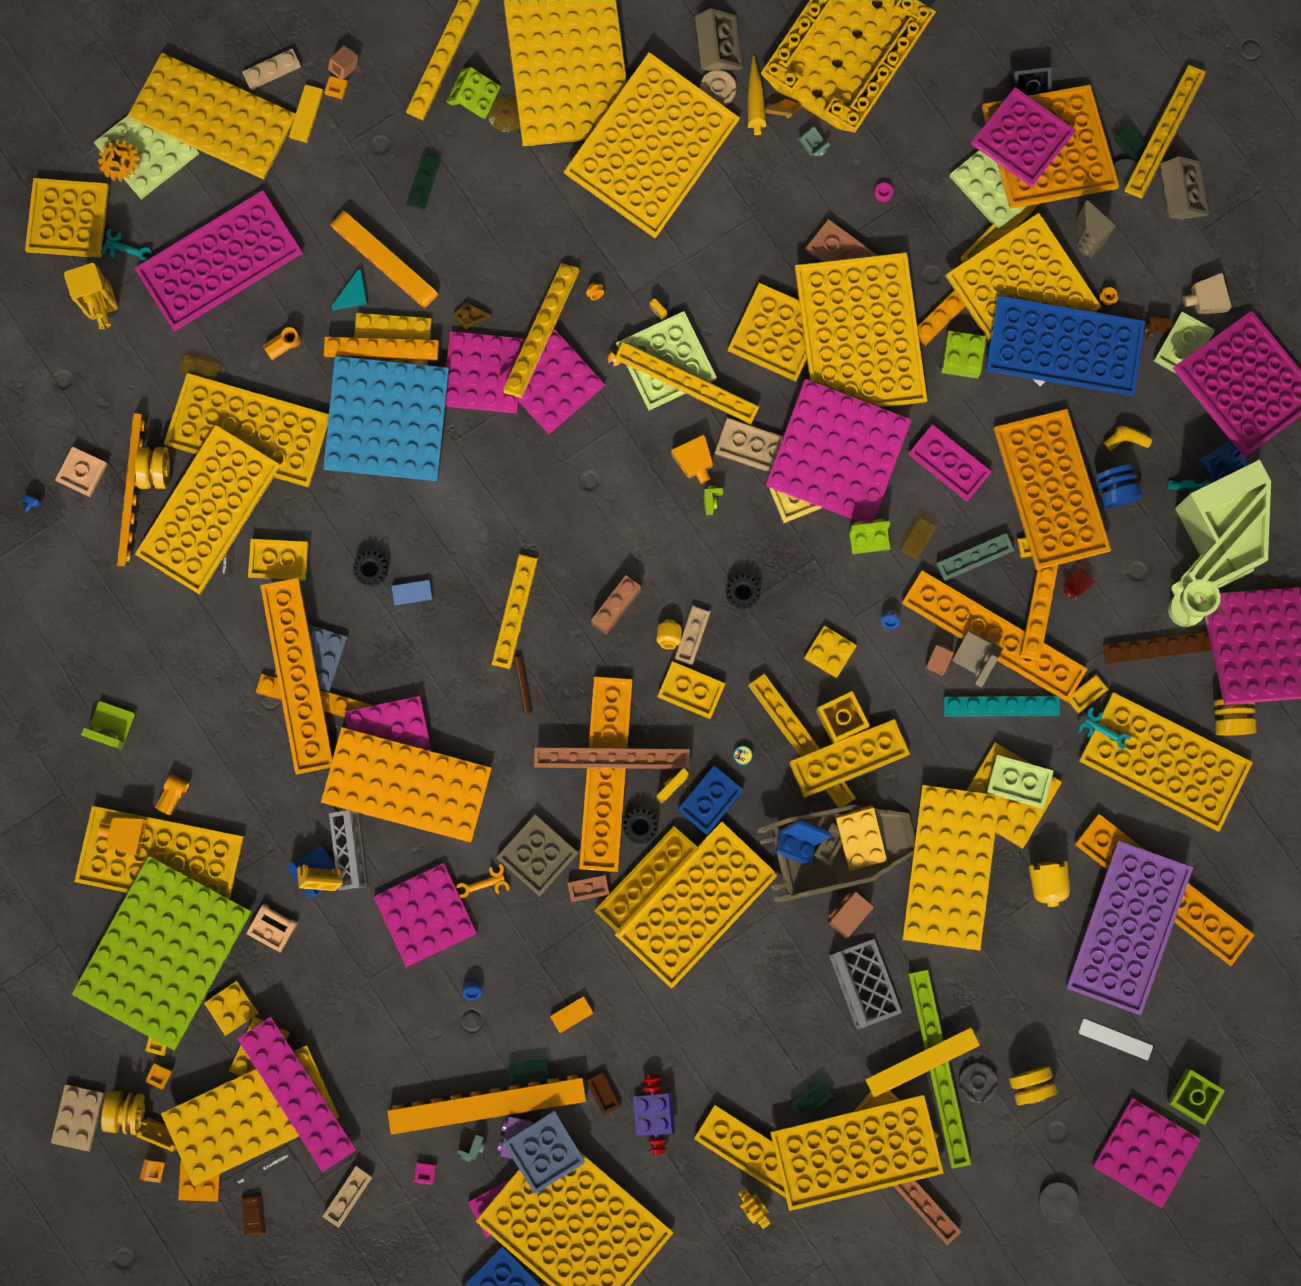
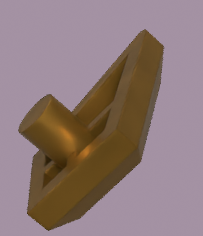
[765,99,801,119]
[453,302,491,329]

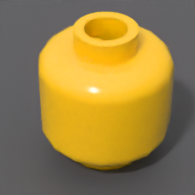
[656,619,682,649]

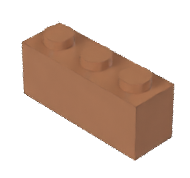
[591,575,641,635]

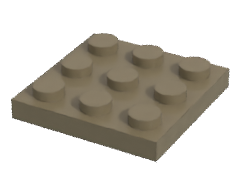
[496,815,579,897]

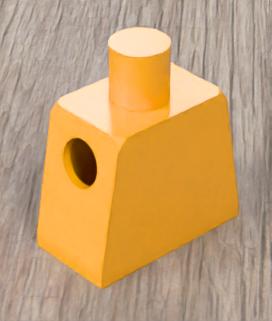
[671,435,713,484]
[98,818,147,857]

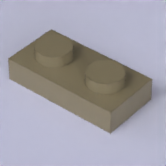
[813,823,842,867]

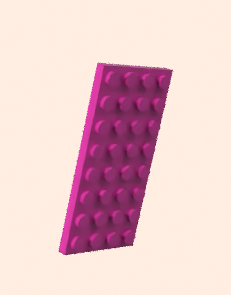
[135,190,303,332]

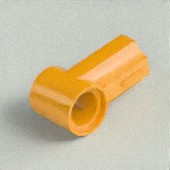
[263,327,301,360]
[155,774,189,816]

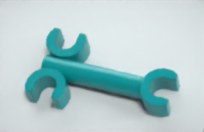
[101,229,152,262]
[1078,708,1131,749]

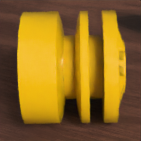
[1214,699,1257,736]
[101,1090,145,1135]

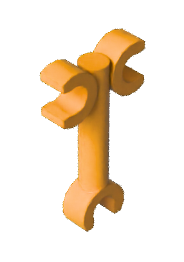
[457,864,510,898]

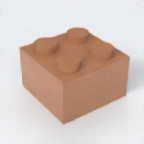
[828,892,874,938]

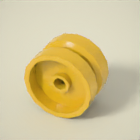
[135,447,170,489]
[1008,1066,1059,1105]

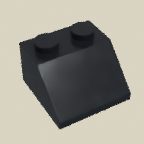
[1010,58,1052,96]

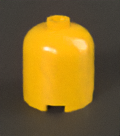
[1029,861,1070,907]

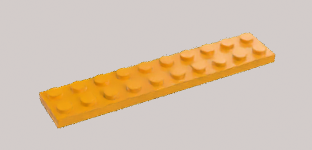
[902,571,1087,702]
[260,578,333,775]
[579,677,633,872]
[1074,814,1255,966]

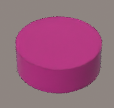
[874,182,893,202]

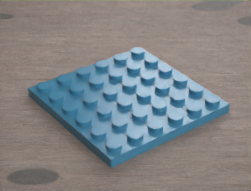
[323,356,449,481]

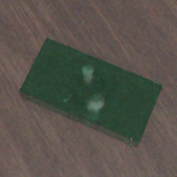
[1113,125,1147,163]
[508,1059,550,1085]

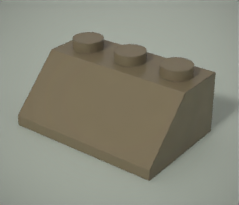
[695,8,743,71]
[1160,156,1209,220]
[1076,200,1115,258]

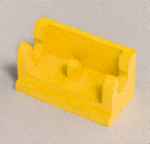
[297,864,343,891]
[136,1117,177,1152]

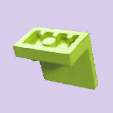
[446,67,500,119]
[849,519,890,554]
[81,701,135,750]

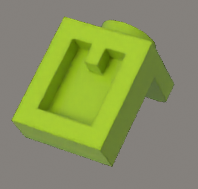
[704,485,724,515]

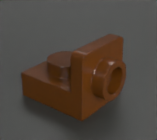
[1144,317,1173,340]

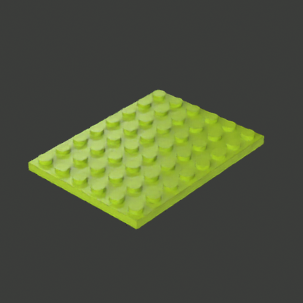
[71,856,252,1051]

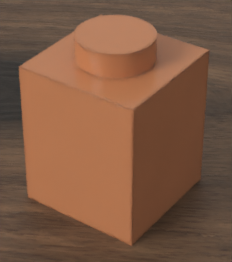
[328,46,358,80]
[925,644,954,676]

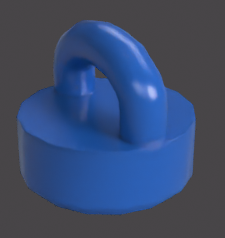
[22,493,41,512]
[881,610,900,629]
[462,980,482,1000]

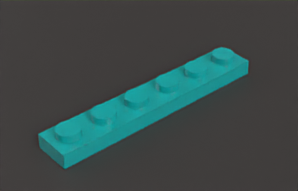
[943,696,1060,717]

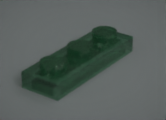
[406,152,442,211]

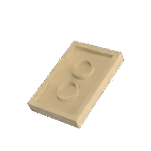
[51,1084,105,1152]

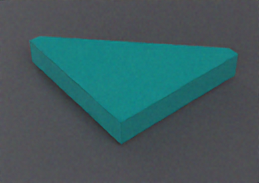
[332,269,367,311]
[1167,480,1210,493]

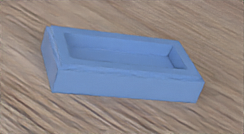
[392,580,433,606]

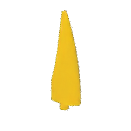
[747,56,766,135]

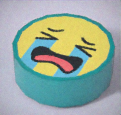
[733,746,753,765]

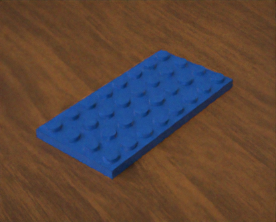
[985,296,1145,396]

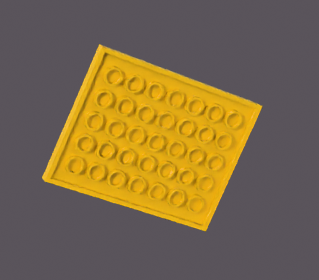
[503,0,627,146]
[564,52,740,239]
[794,253,927,408]
[476,1151,674,1286]

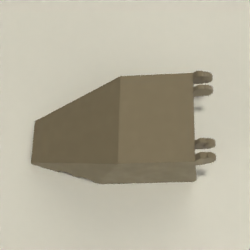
[758,805,915,902]

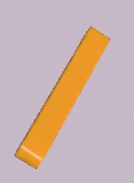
[330,211,438,308]

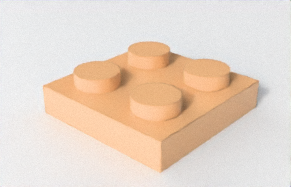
[55,447,108,497]

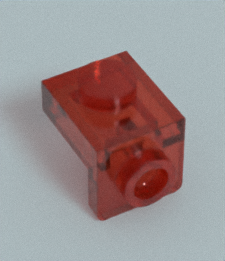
[1062,569,1095,600]

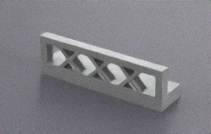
[329,810,368,891]

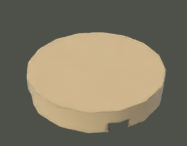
[699,70,736,106]

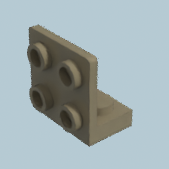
[952,630,1003,688]

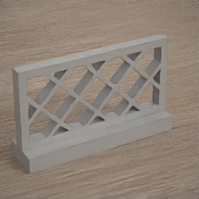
[829,939,902,1029]

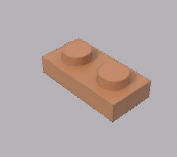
[568,875,609,902]

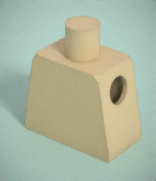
[1183,273,1231,314]

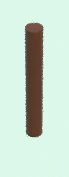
[514,657,532,714]

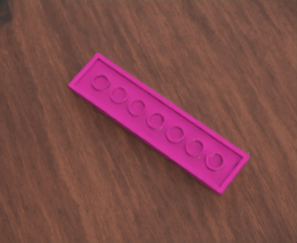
[237,1017,356,1172]

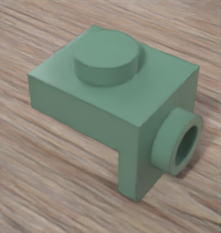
[798,126,830,157]
[457,1134,486,1162]

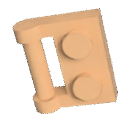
[246,903,298,953]

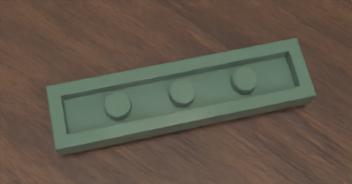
[936,533,1014,581]

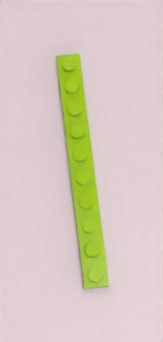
[908,970,971,1169]

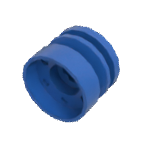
[1095,464,1143,508]

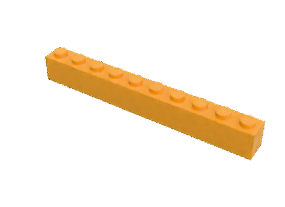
[387,1074,587,1135]

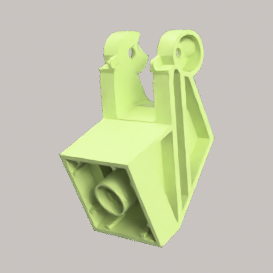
[1168,460,1271,627]

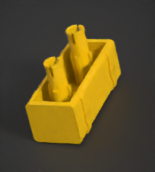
[64,263,118,329]

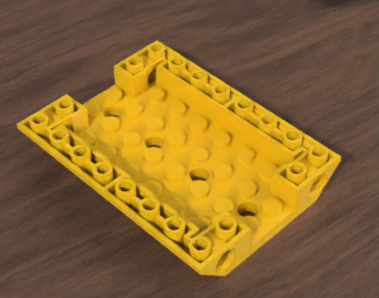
[761,0,936,133]

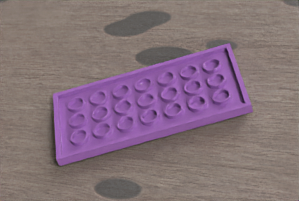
[1066,841,1193,1015]

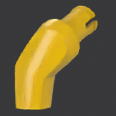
[1103,425,1152,452]

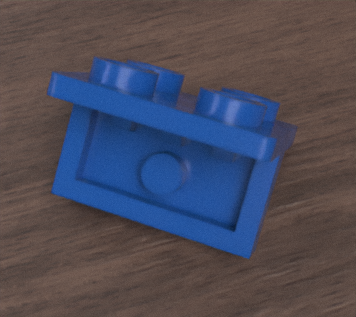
[1199,440,1247,482]

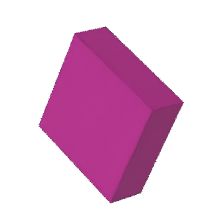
[414,1162,437,1185]

